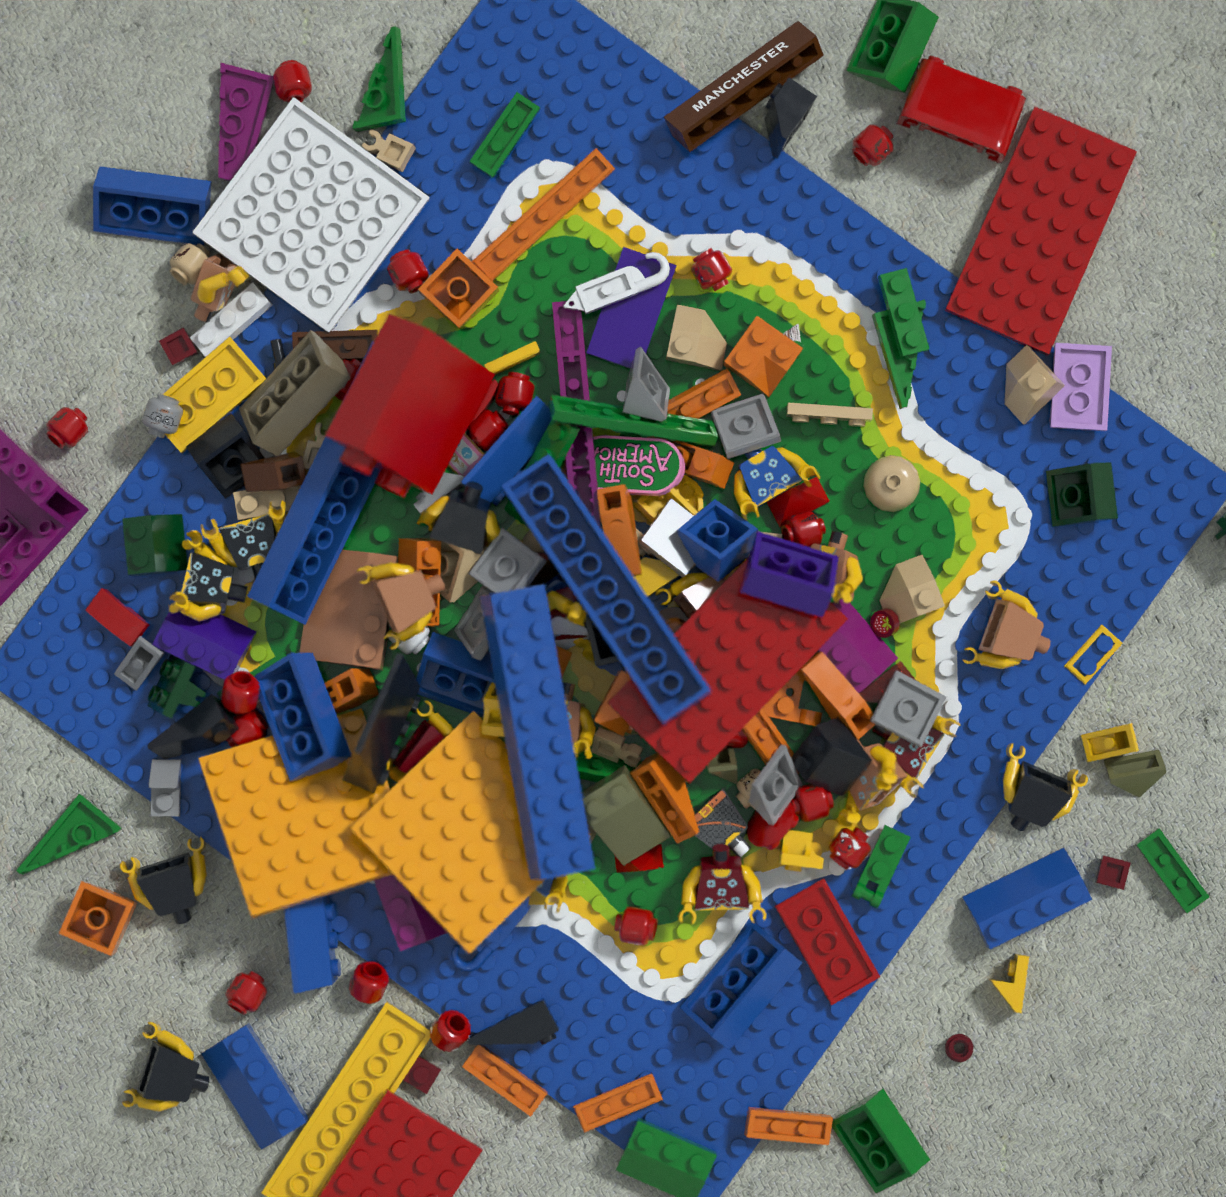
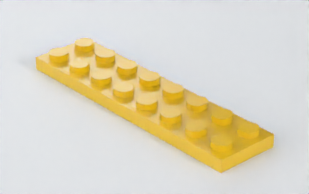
[261,1002,430,1197]

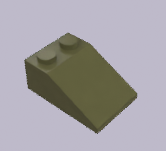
[581,765,671,866]

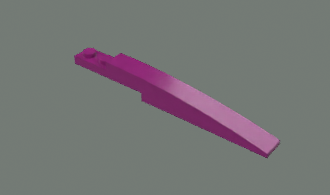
[552,301,602,530]

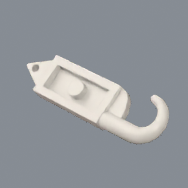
[564,252,670,314]

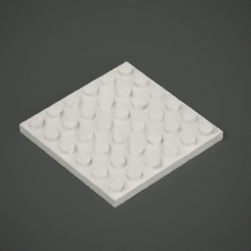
[192,97,430,333]

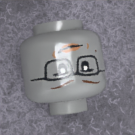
[142,394,183,438]

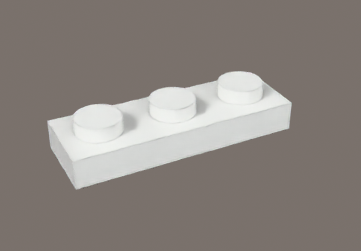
[190,283,272,357]

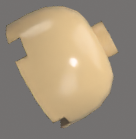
[863,455,920,512]

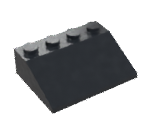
[342,653,421,793]

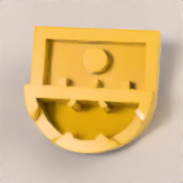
[634,475,704,523]

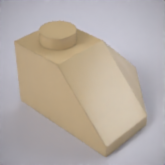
[666,305,727,371]
[1005,345,1065,425]
[430,538,488,602]
[879,555,945,623]

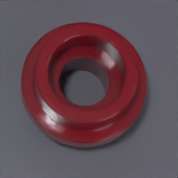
[945,1034,974,1062]

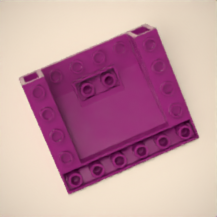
[0,428,89,606]

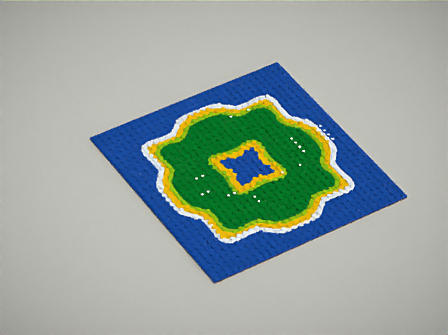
[0,0,1226,1197]

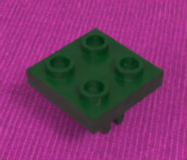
[147,654,206,719]

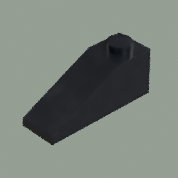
[147,694,239,759]
[467,998,559,1045]

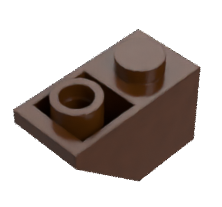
[240,451,306,492]

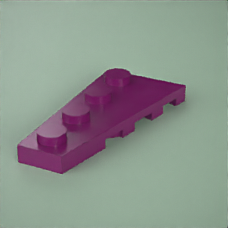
[218,62,274,182]

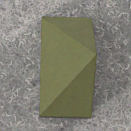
[707,746,737,784]
[1104,749,1166,798]

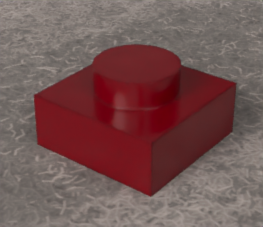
[159,327,198,366]
[1095,855,1131,890]
[403,1056,441,1094]

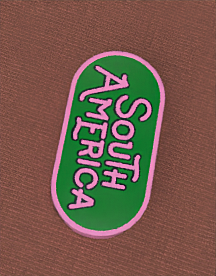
[594,435,685,496]

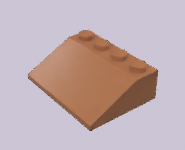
[299,550,398,671]

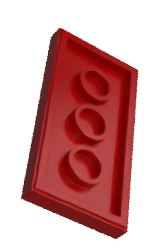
[775,878,880,1005]

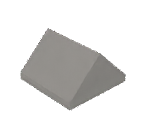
[623,347,670,421]

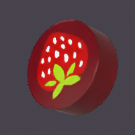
[870,608,900,638]

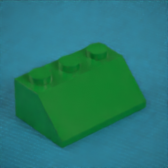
[846,0,939,93]
[832,1089,930,1193]
[615,1118,717,1197]

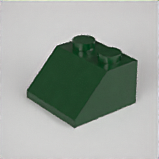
[1046,462,1118,527]
[122,514,188,577]

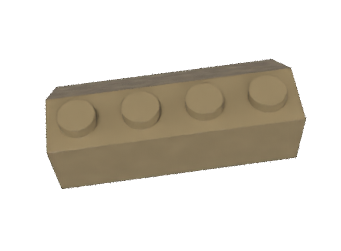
[239,330,350,456]

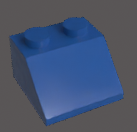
[677,499,758,582]

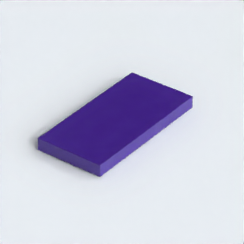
[586,247,677,369]

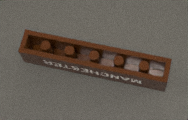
[664,21,824,152]

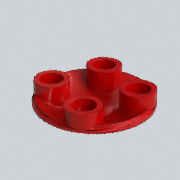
[747,802,799,850]

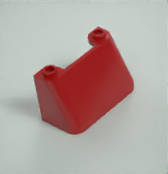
[896,56,1026,164]

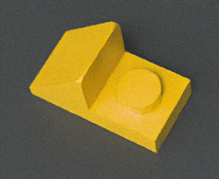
[1081,723,1139,762]
[989,954,1029,1013]

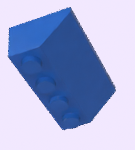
[93,166,211,246]
[461,396,552,507]
[416,632,495,717]
[254,653,352,781]
[962,848,1092,949]
[284,895,341,993]
[680,922,802,1050]
[201,1023,310,1150]

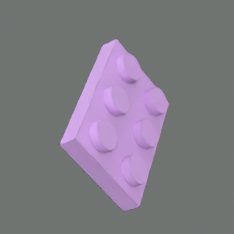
[1049,343,1112,431]

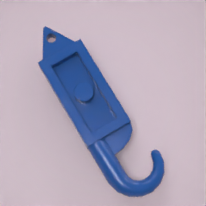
[451,895,531,972]

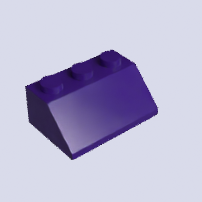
[741,531,839,617]
[152,602,257,680]

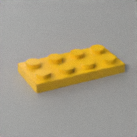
[144,337,266,454]

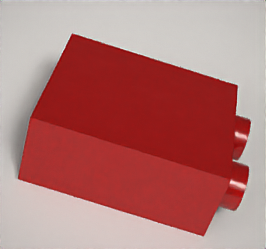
[325,314,495,498]

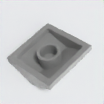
[749,745,802,825]

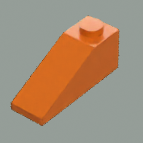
[325,668,379,714]
[630,753,699,844]

